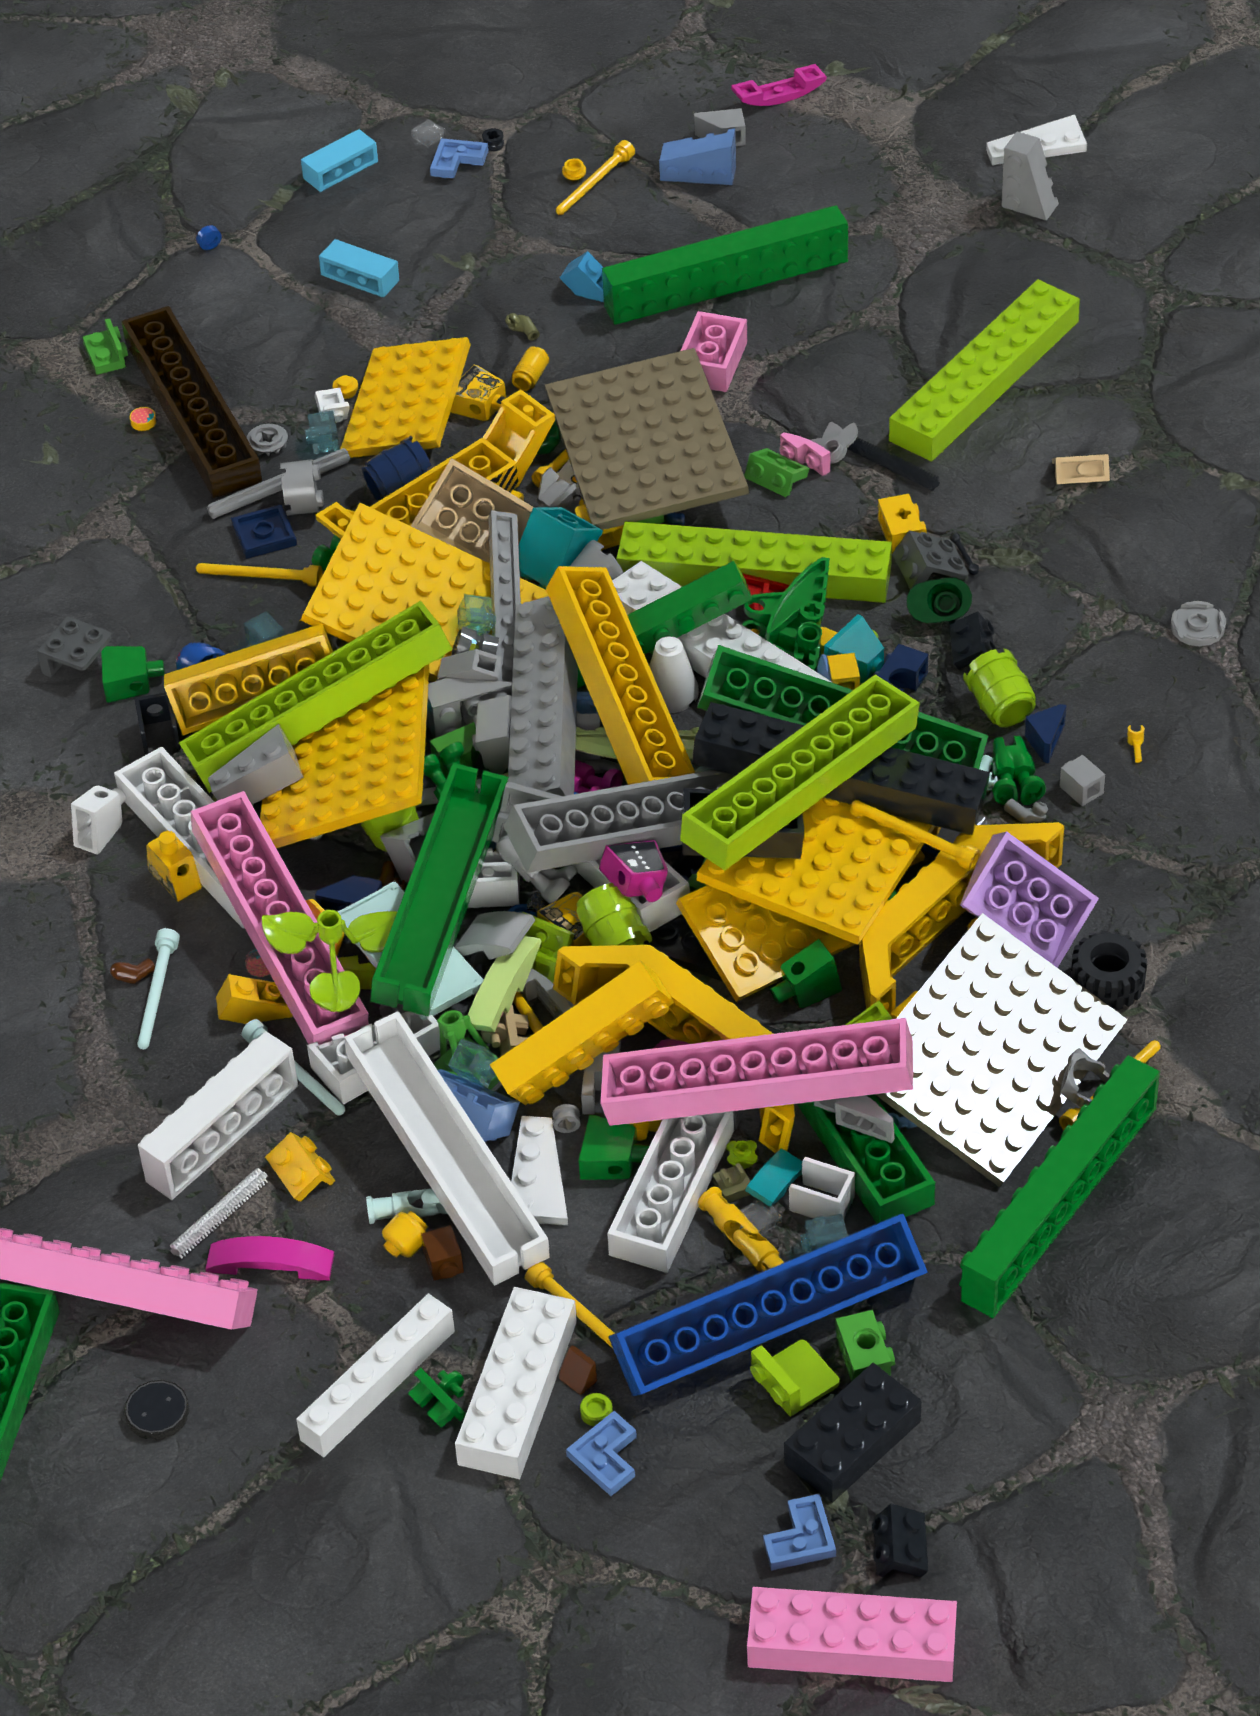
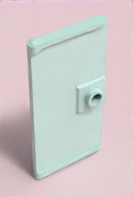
[338,882,484,1020]

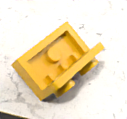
[265,1132,335,1202]

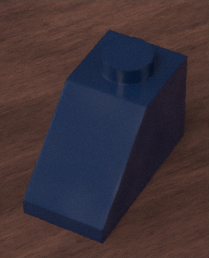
[315,875,382,912]

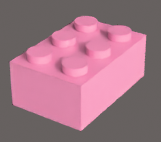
[681,311,747,392]

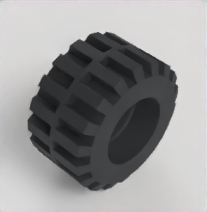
[1071,931,1147,1010]

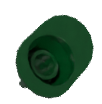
[906,578,972,623]

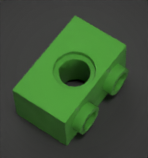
[836,1310,895,1382]

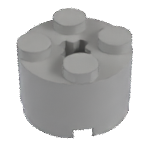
[280,459,324,516]

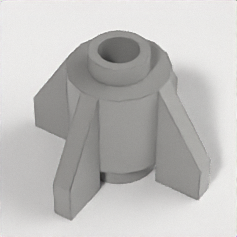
[537,467,581,514]

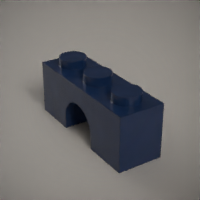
[873,644,928,692]

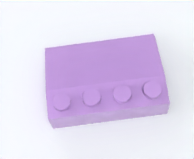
[960,831,1099,968]

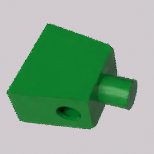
[101,646,165,703]
[770,939,842,1008]
[579,1115,650,1180]

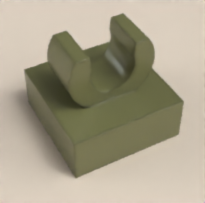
[712,1163,751,1203]

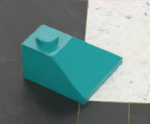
[824,614,884,684]

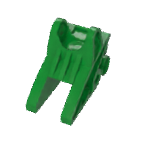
[742,557,830,671]

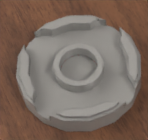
[1171,601,1226,647]

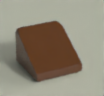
[559,1345,597,1395]

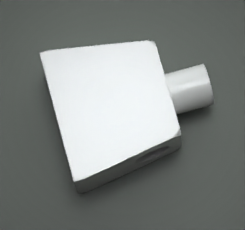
[71,786,126,855]

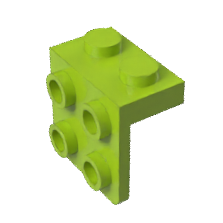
[750,1340,840,1417]

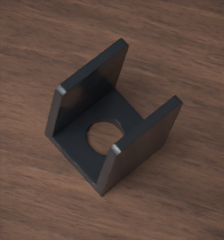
[134,692,181,755]

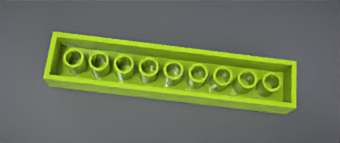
[889,279,1080,462]
[616,521,892,603]
[179,601,453,793]
[680,675,920,870]

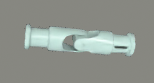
[366,1189,448,1224]

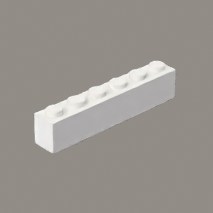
[296,1293,455,1458]

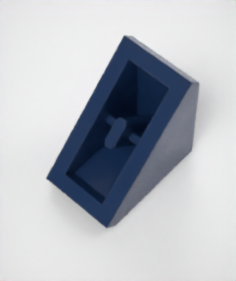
[1025,704,1067,763]

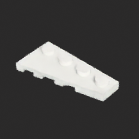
[986,114,1087,165]
[511,1116,568,1226]

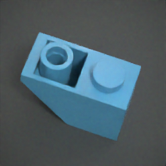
[560,251,604,302]

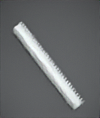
[170,1168,268,1259]

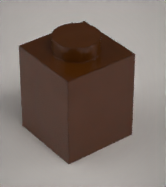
[421,1225,464,1281]

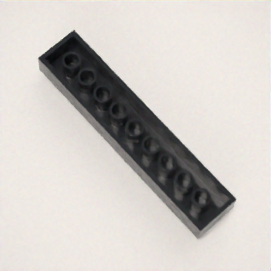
[692,702,990,835]

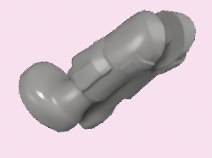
[497,831,578,904]

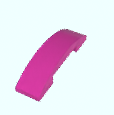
[731,64,827,106]
[205,1236,334,1281]

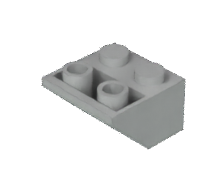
[472,695,512,775]

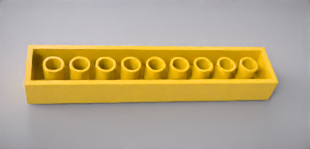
[546,566,695,785]

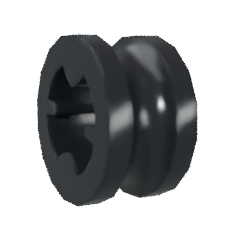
[482,128,504,151]

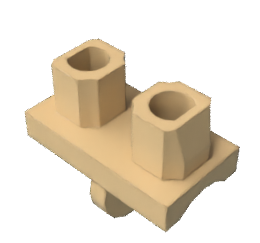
[481,1005,529,1056]

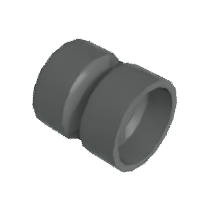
[451,626,499,655]

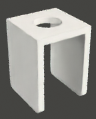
[789,1157,855,1227]

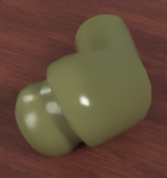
[505,313,540,341]

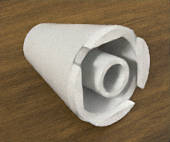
[649,637,699,713]

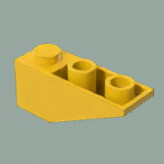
[216,974,293,1024]

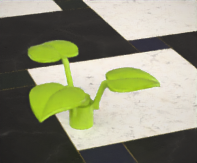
[262,910,397,1012]

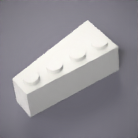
[307,1012,440,1105]

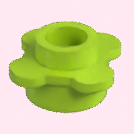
[727,1140,758,1169]

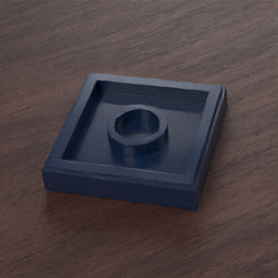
[231,505,297,559]

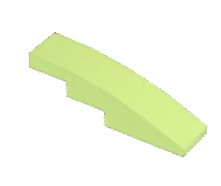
[468,936,542,1033]

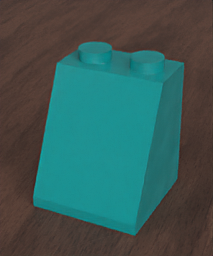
[518,507,603,590]

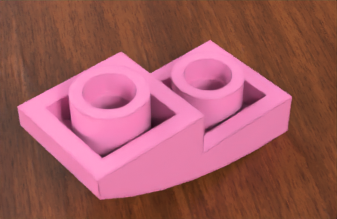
[780,433,830,476]

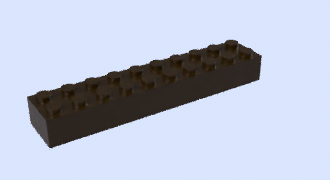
[121,306,262,498]

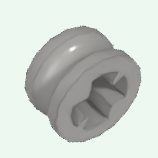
[552,1104,580,1133]

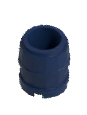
[362,436,432,502]

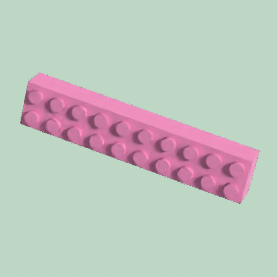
[191,791,368,1045]
[600,1018,913,1126]
[0,1228,258,1330]

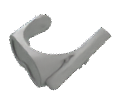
[1060,1048,1110,1108]

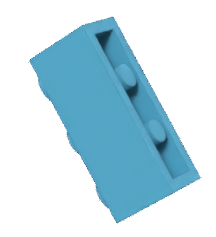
[301,129,378,192]
[319,239,400,298]

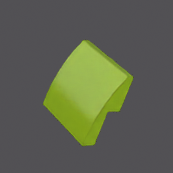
[521,912,575,983]

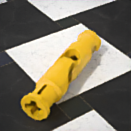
[698,1187,784,1272]

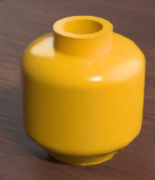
[382,1211,428,1258]

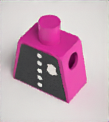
[599,840,668,902]

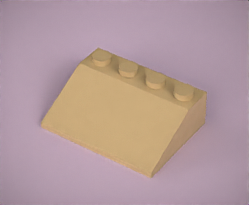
[411,458,533,563]

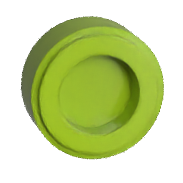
[580,1393,613,1426]

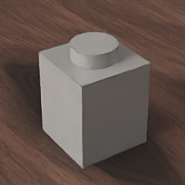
[1060,755,1105,806]

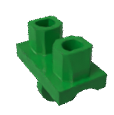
[408,1367,466,1428]

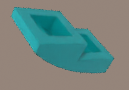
[745,1148,802,1207]

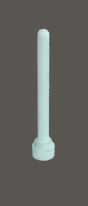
[137,928,180,1049]
[241,1019,345,1115]

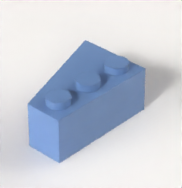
[659,128,736,185]
[438,1069,520,1142]

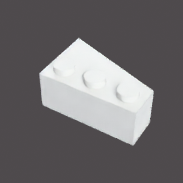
[467,848,520,908]

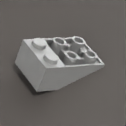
[426,677,512,739]

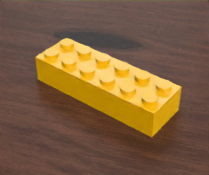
[164,624,333,735]
[490,961,674,1105]

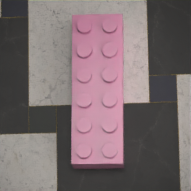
[747,1587,957,1682]

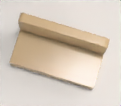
[1052,454,1110,484]

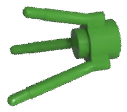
[437,1010,491,1075]

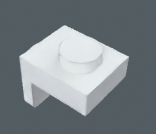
[315,388,349,423]

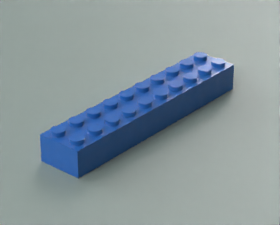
[608,1214,928,1396]

